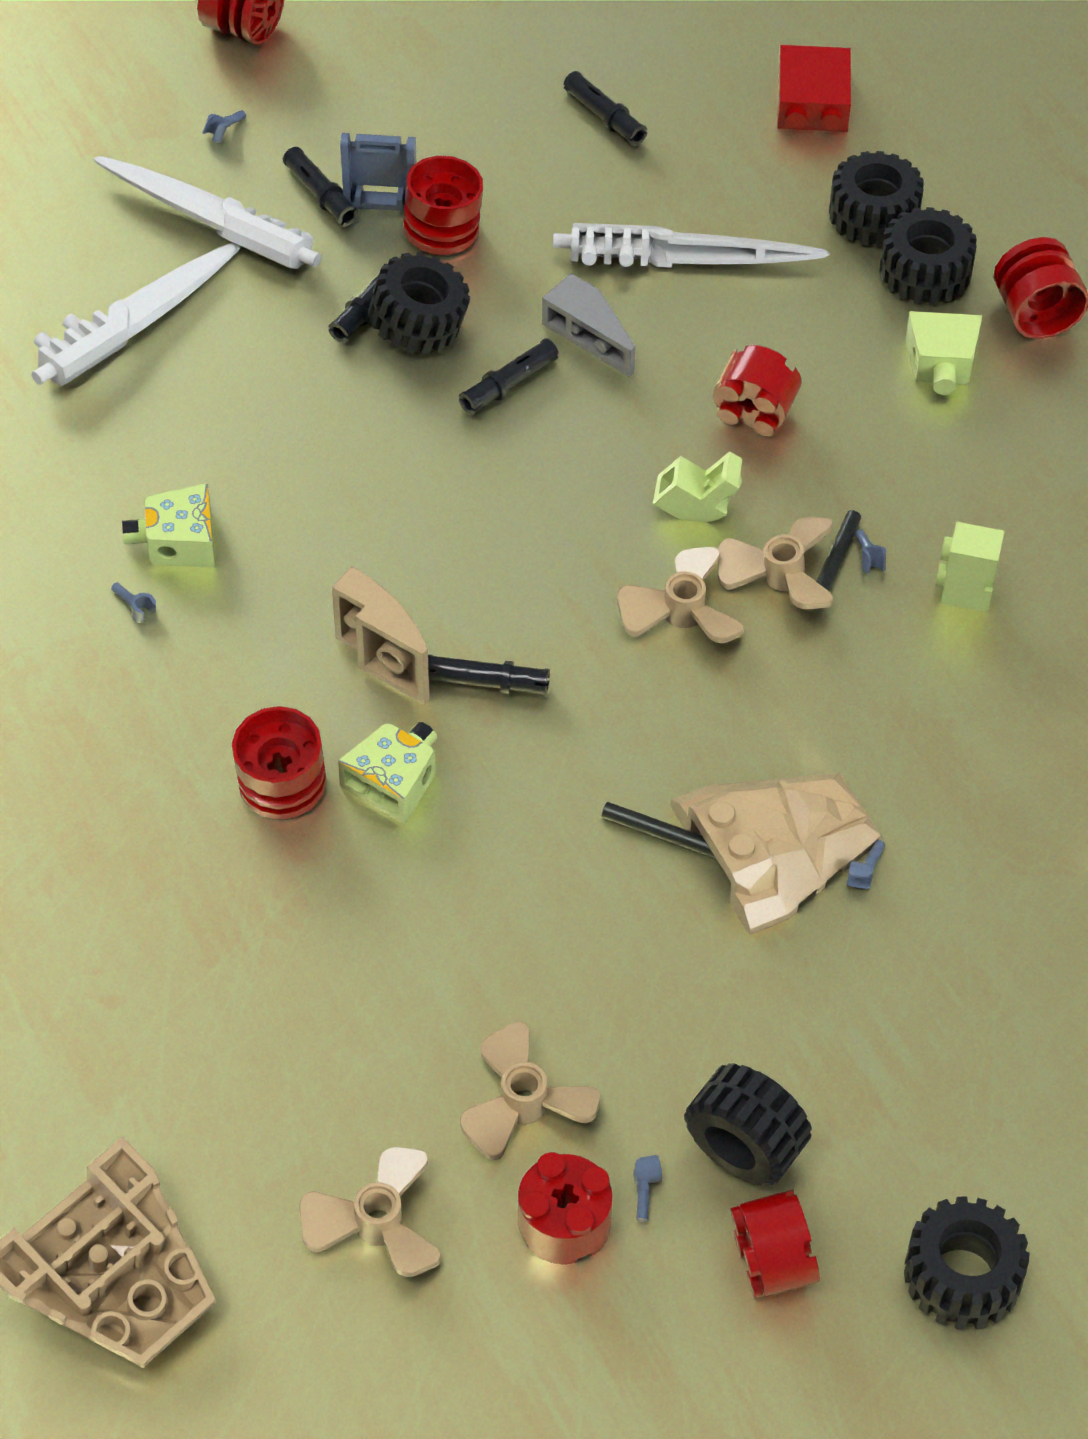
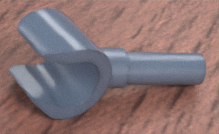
[202,110,246,142]
[855,529,886,573]
[111,582,156,623]
[847,840,885,889]
[633,1155,662,1222]

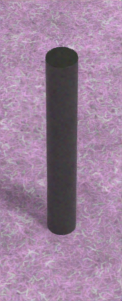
[816,510,861,591]
[601,802,716,859]

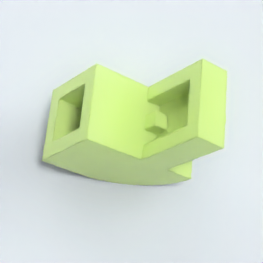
[653,451,742,522]

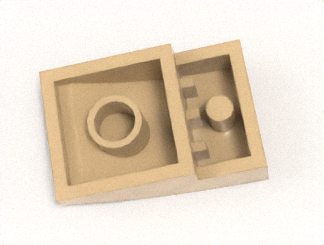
[332,567,429,705]

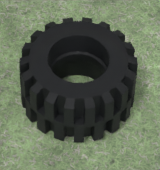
[829,151,924,247]
[879,207,977,305]
[368,253,470,354]
[684,1063,812,1186]
[904,1196,1030,1330]

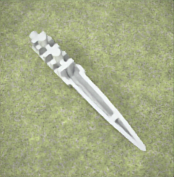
[94,156,321,269]
[553,223,830,267]
[31,242,242,386]

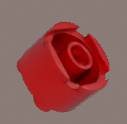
[713,345,802,436]
[518,1152,612,1265]
[730,1189,820,1298]

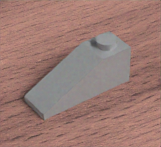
[542,273,635,377]

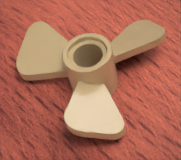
[718,517,833,609]
[617,547,744,643]
[460,1022,600,1160]
[299,1147,440,1277]

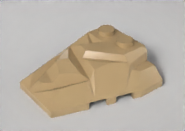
[670,773,881,935]
[0,1137,216,1368]

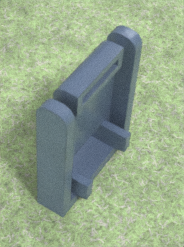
[340,133,417,211]

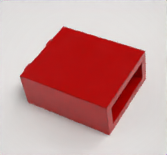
[777,45,851,132]

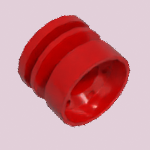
[197,0,284,45]
[403,156,483,255]
[993,237,1088,339]
[232,706,327,820]

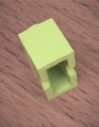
[936,521,1005,613]

